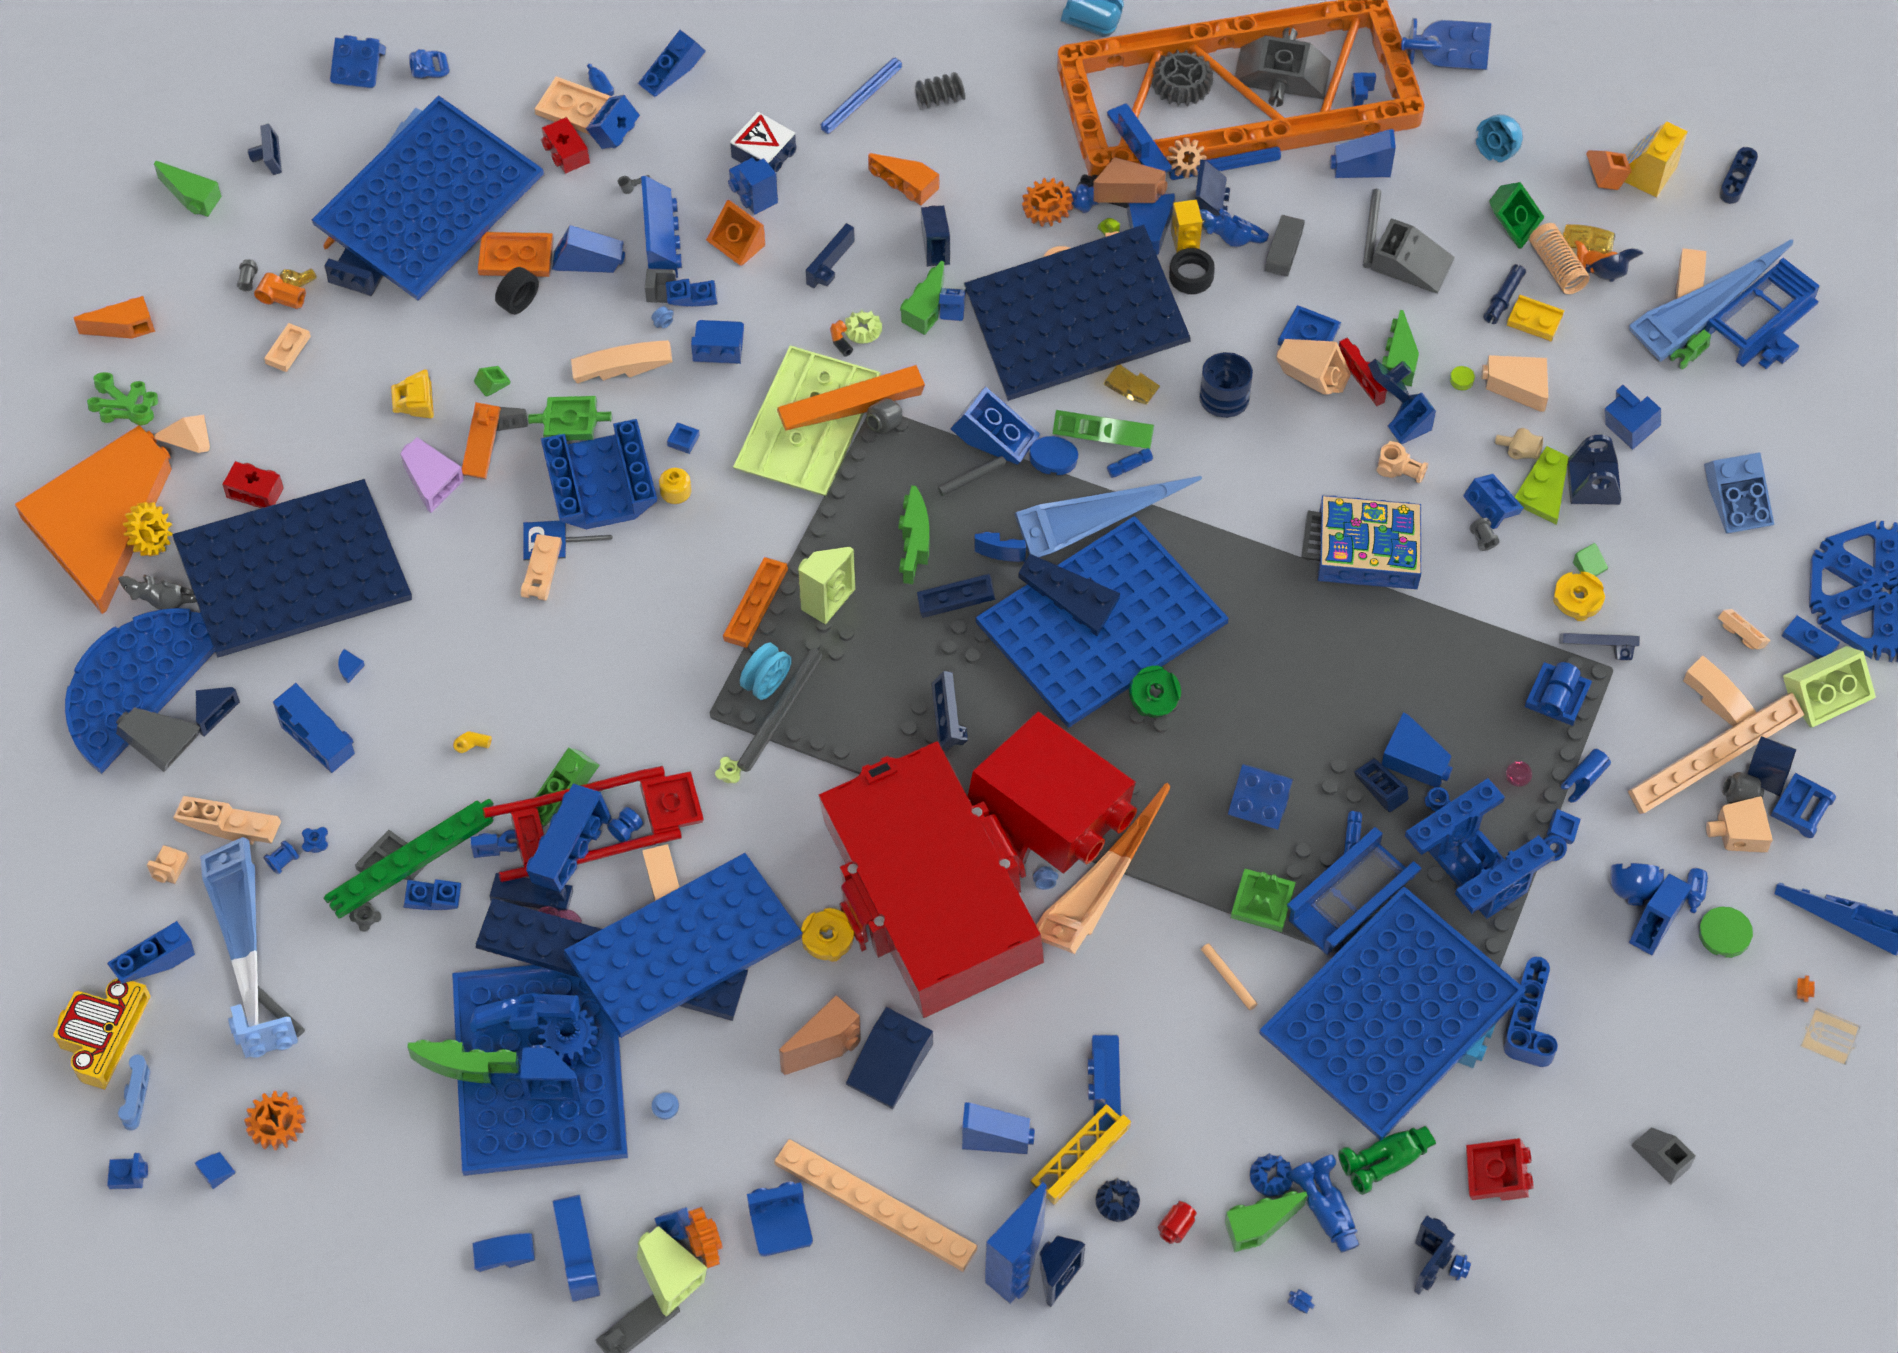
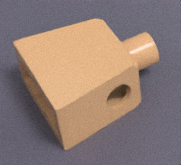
[1706,796,1773,852]

